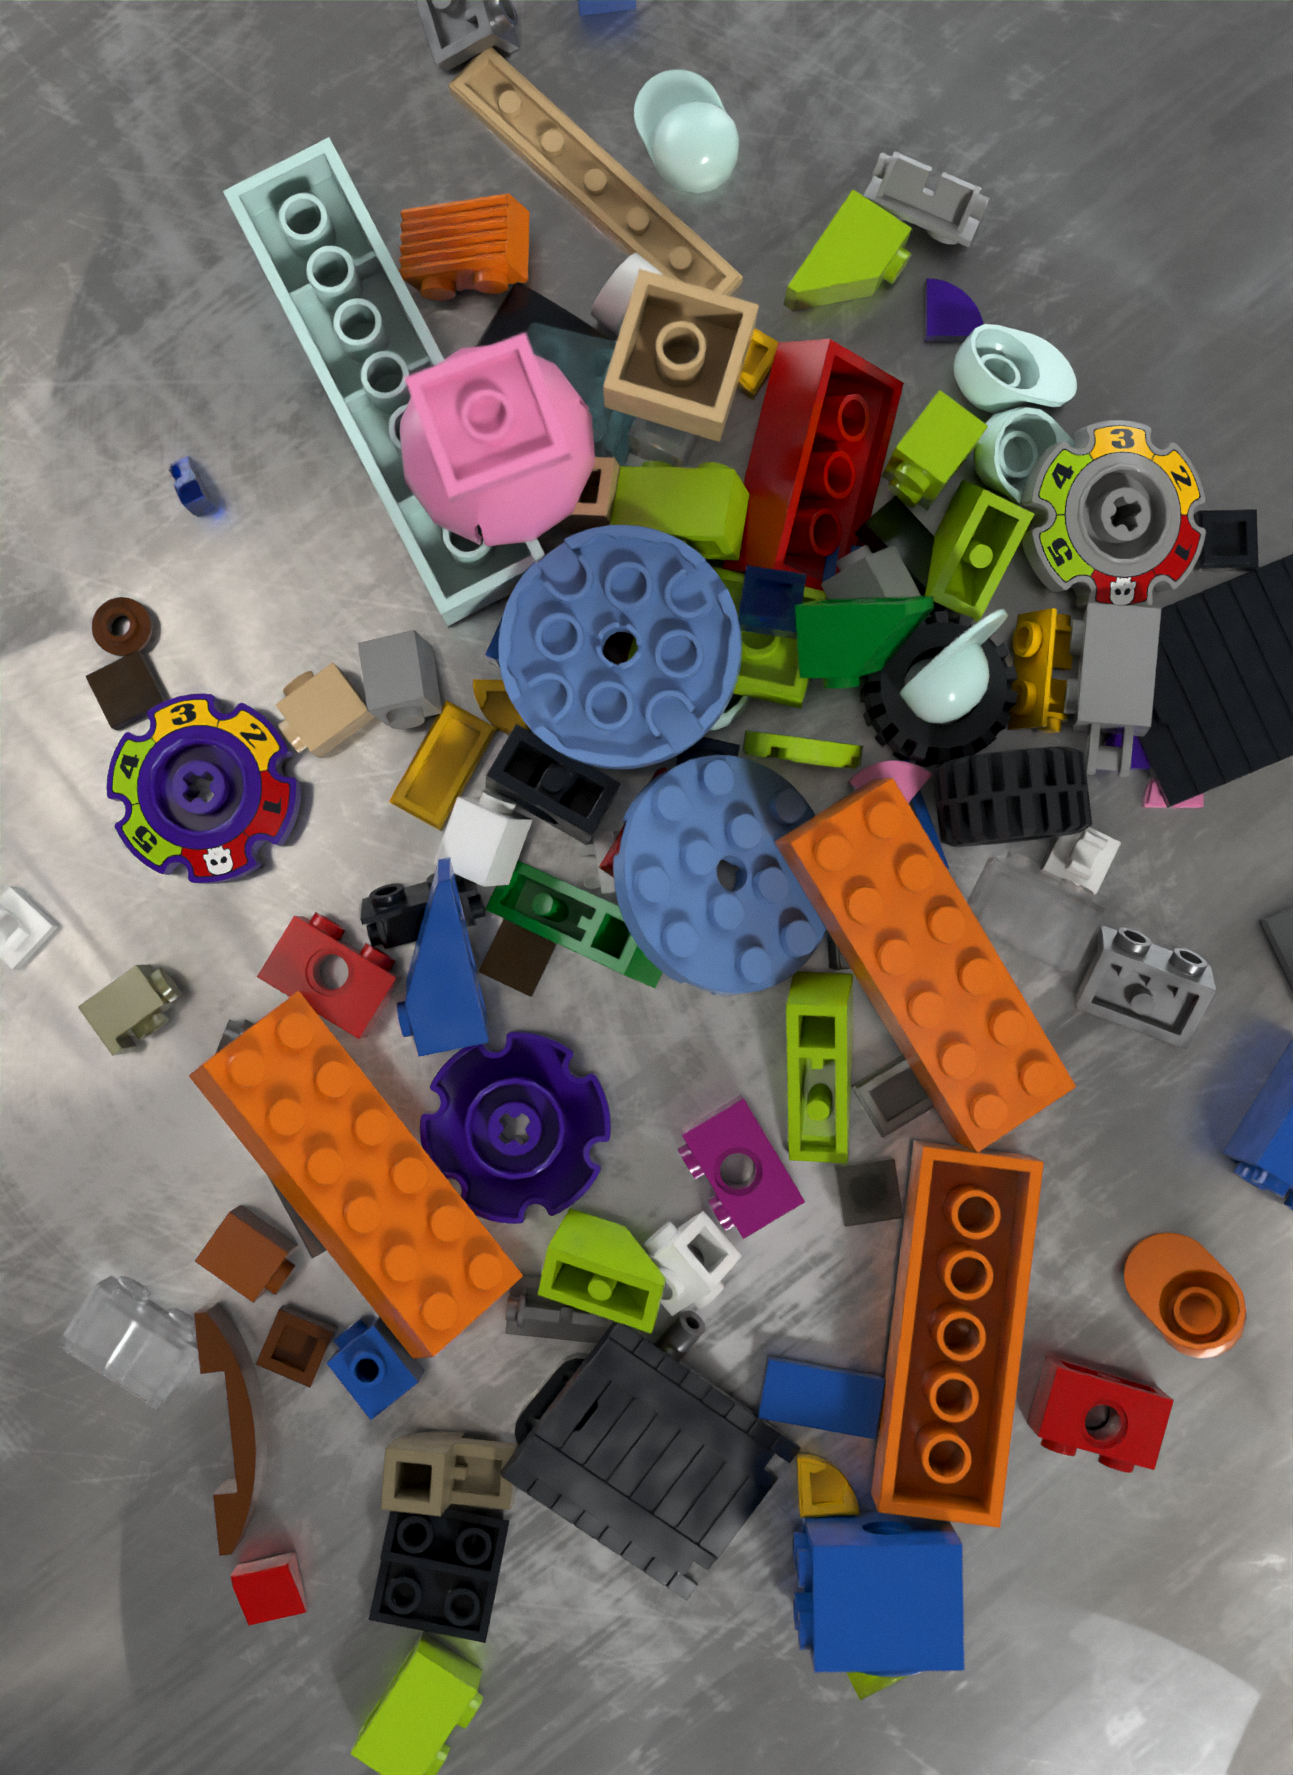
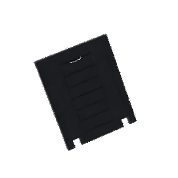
[1137,554,1293,808]
[500,1321,801,1601]

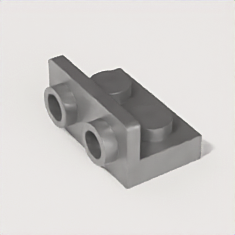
[416,0,520,71]
[1074,926,1216,1049]

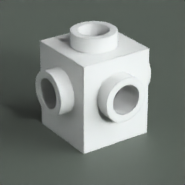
[644,1210,742,1316]

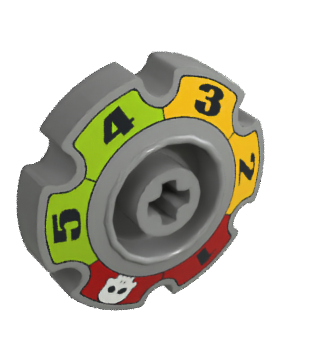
[1020,420,1206,610]

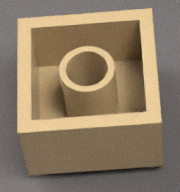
[603,269,759,442]

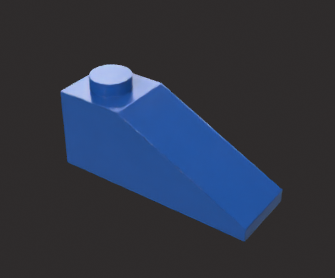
[397,857,489,1057]

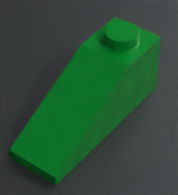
[485,861,663,989]

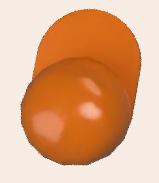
[1124,1233,1247,1359]

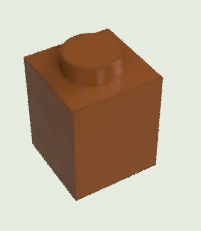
[195,1205,298,1303]

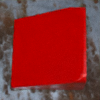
[230,1552,308,1626]

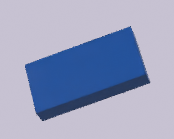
[757,1355,885,1439]

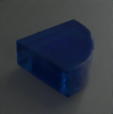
[169,455,216,517]

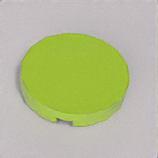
[742,730,863,769]

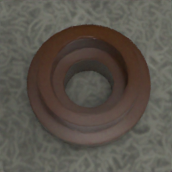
[92,597,152,657]

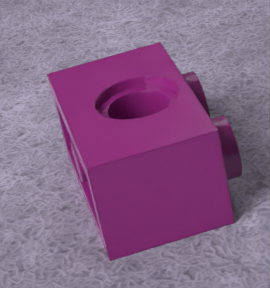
[677,1095,805,1239]

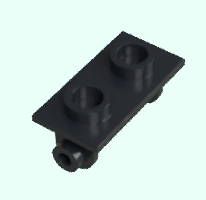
[360,873,486,949]

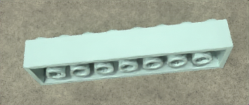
[223,137,545,626]

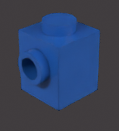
[326,1317,425,1420]

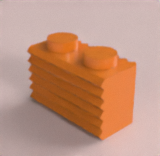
[398,193,530,301]

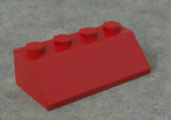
[722,339,904,591]

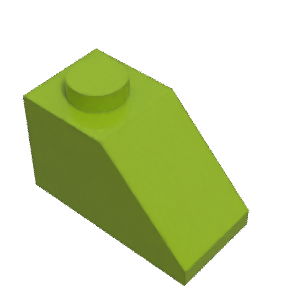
[783,189,912,311]
[925,479,1034,622]
[537,1208,666,1333]

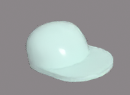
[634,69,740,194]
[953,324,1077,414]
[973,407,1075,520]
[900,609,1008,723]

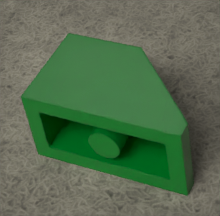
[795,596,934,689]

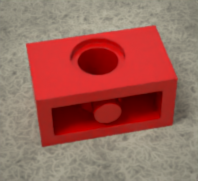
[257,912,403,1039]
[1027,1355,1174,1473]

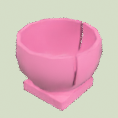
[399,333,595,547]

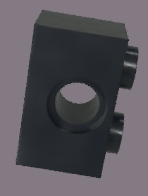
[485,724,621,845]

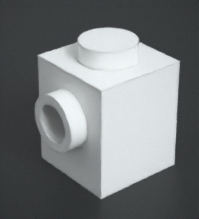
[433,791,533,887]

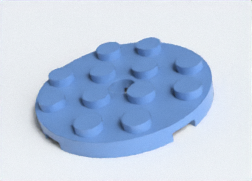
[498,525,742,770]
[613,755,826,996]

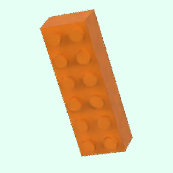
[774,778,1076,1153]
[189,991,523,1359]
[871,1140,1044,1528]

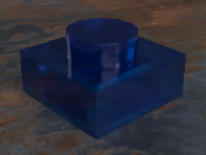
[738,565,807,639]

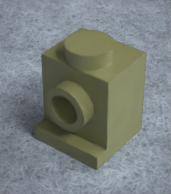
[78,965,181,1056]

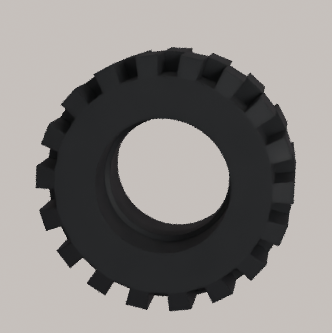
[860,611,1018,768]
[932,747,1092,847]

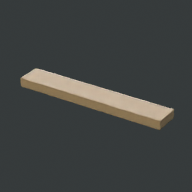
[448,47,743,296]

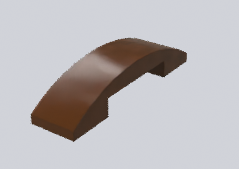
[194,1302,267,1556]

